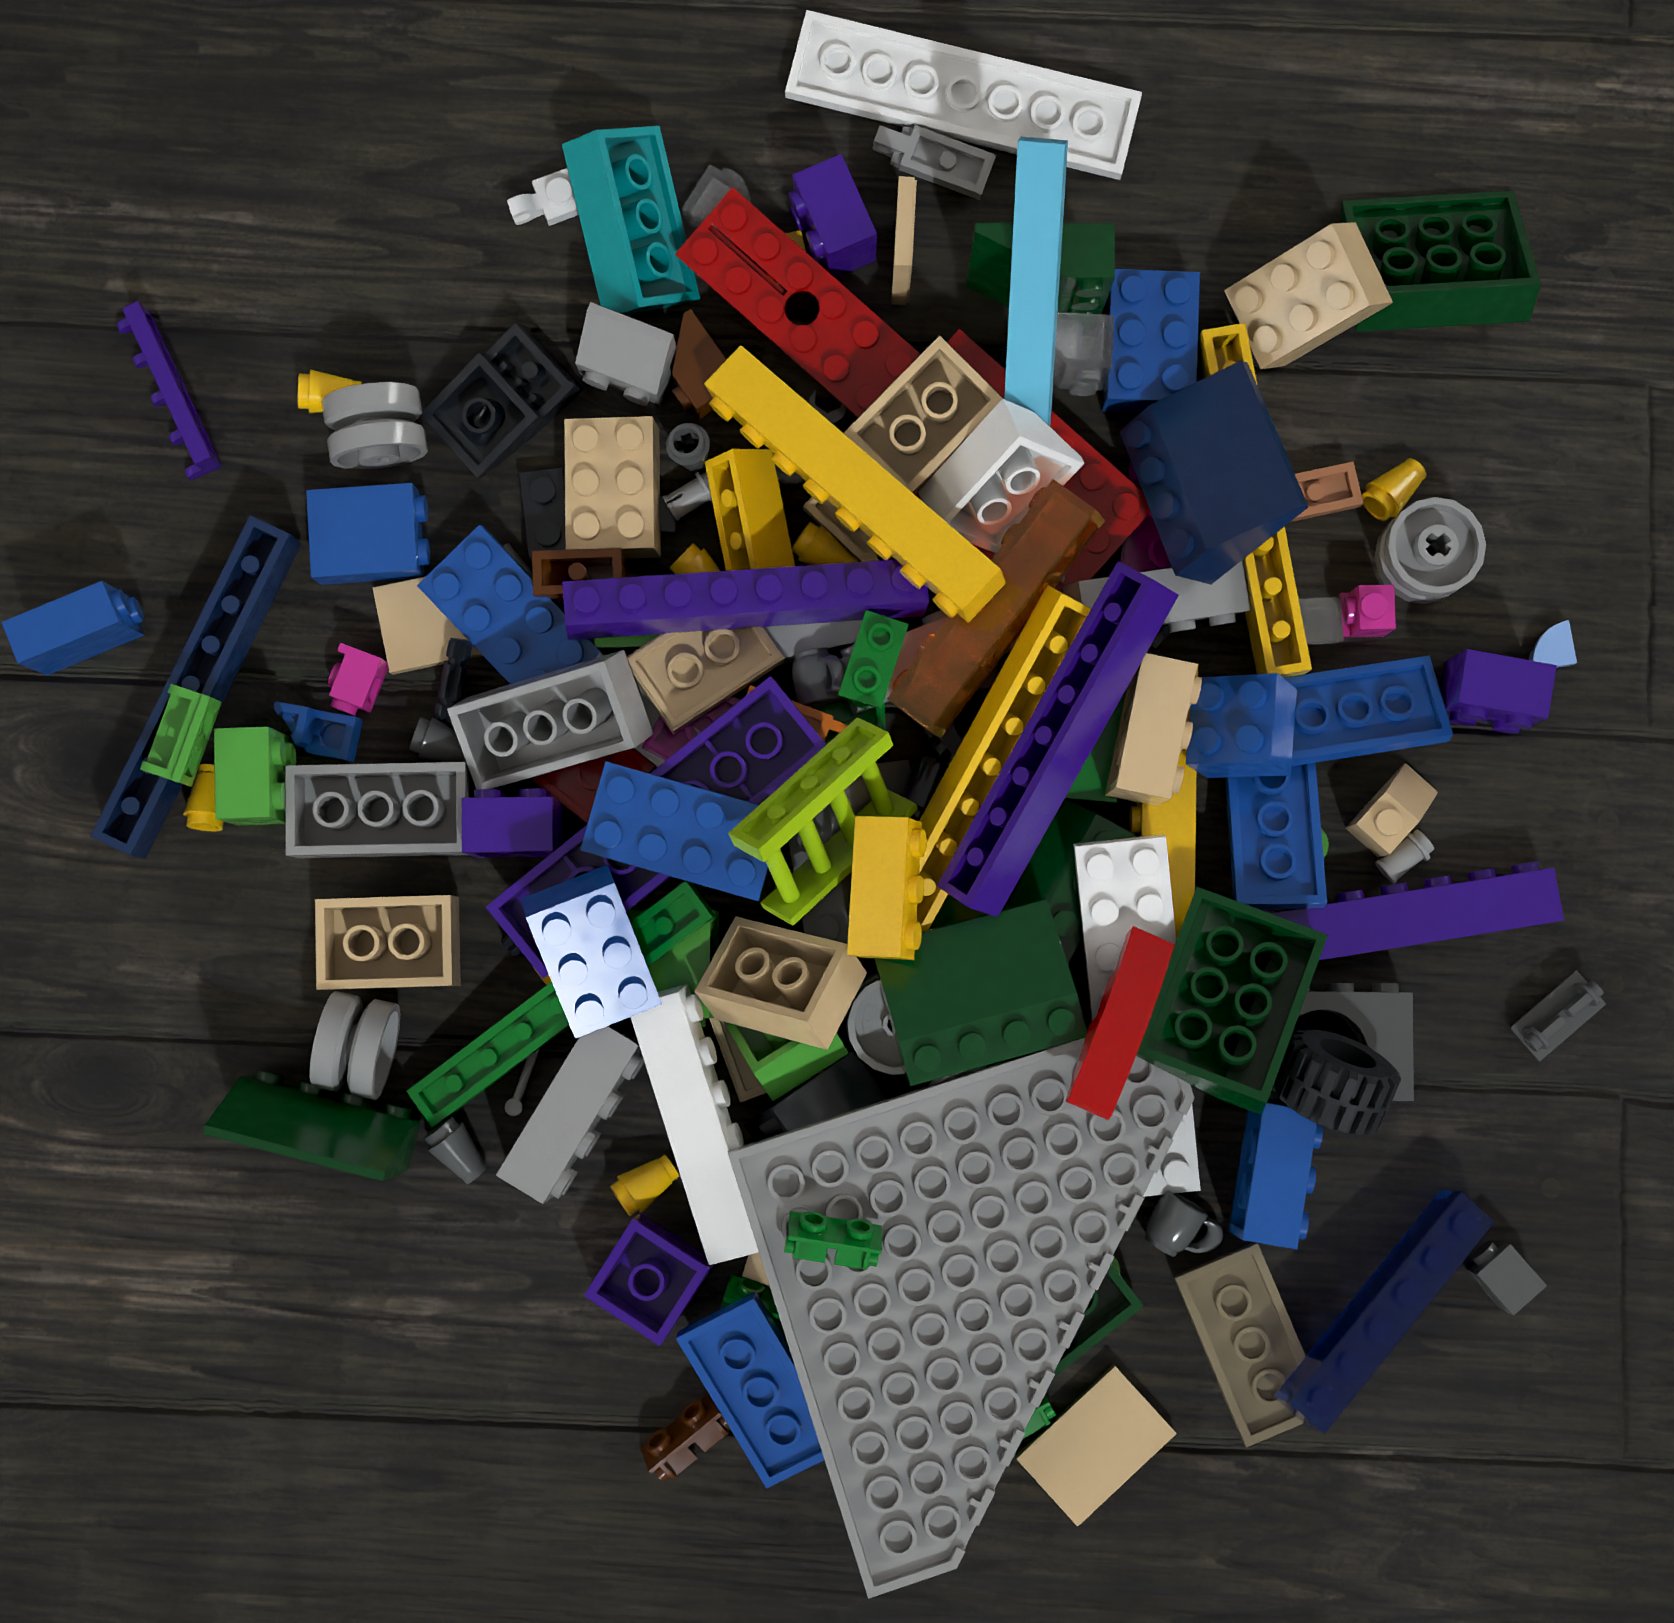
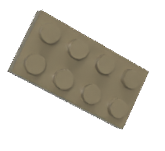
[1173,1242,1329,1448]

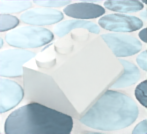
[918,399,1084,553]

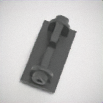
[1509,970,1606,1062]

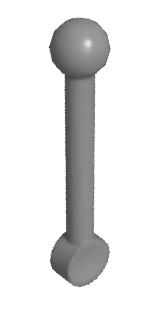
[505,1049,540,1116]

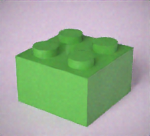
[214,727,296,826]

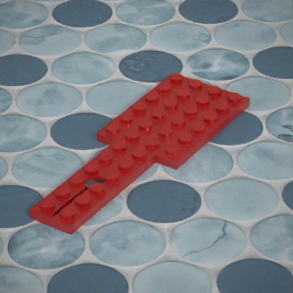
[675,187,1150,625]

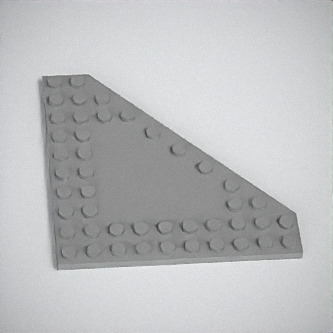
[727,1038,1195,1599]

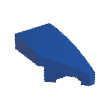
[273,701,363,762]

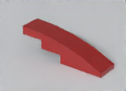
[1066,926,1175,1120]

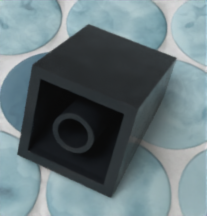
[744,1050,891,1142]

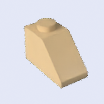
[1345,763,1438,857]

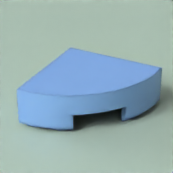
[1529,620,1577,668]

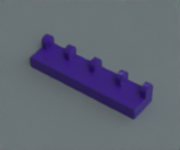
[116,301,222,480]

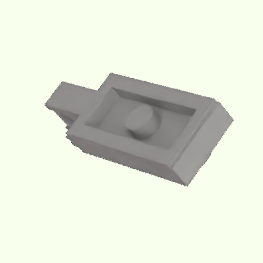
[873,125,996,200]

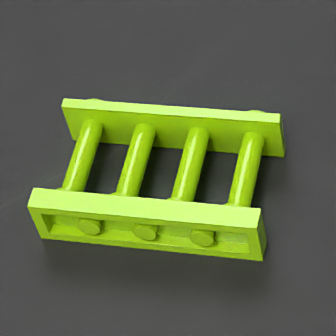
[728,717,918,926]

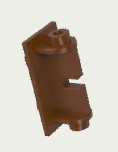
[640,1393,729,1481]

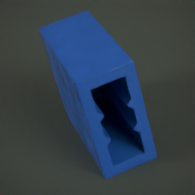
[306,483,431,585]
[1,581,145,676]

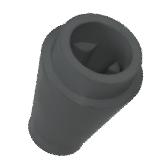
[666,423,710,473]
[409,717,466,762]
[424,1116,488,1184]

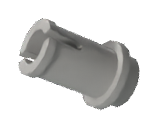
[663,472,713,521]
[1375,829,1434,884]

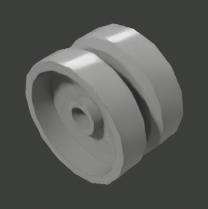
[321,382,428,470]
[1374,497,1486,604]
[844,972,904,1075]
[309,991,401,1100]

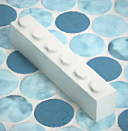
[630,984,759,1265]

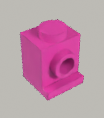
[1339,585,1396,637]
[328,643,388,716]

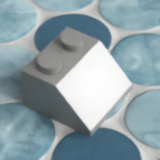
[575,302,677,406]

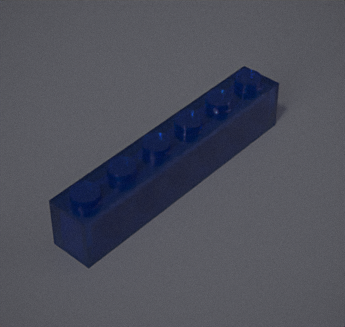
[1273,1190,1494,1434]

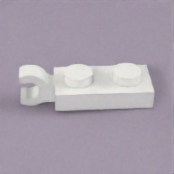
[507,168,579,226]

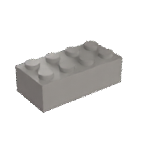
[447,650,654,790]
[285,762,474,858]
[496,1024,644,1204]

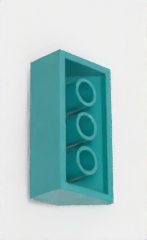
[562,126,700,316]

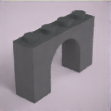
[1268,983,1414,1101]

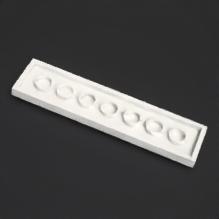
[785,10,1142,180]
[1073,834,1201,1197]

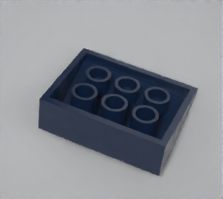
[1120,360,1308,585]

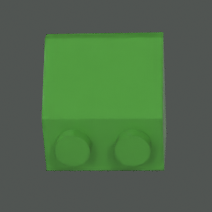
[724,1022,849,1101]

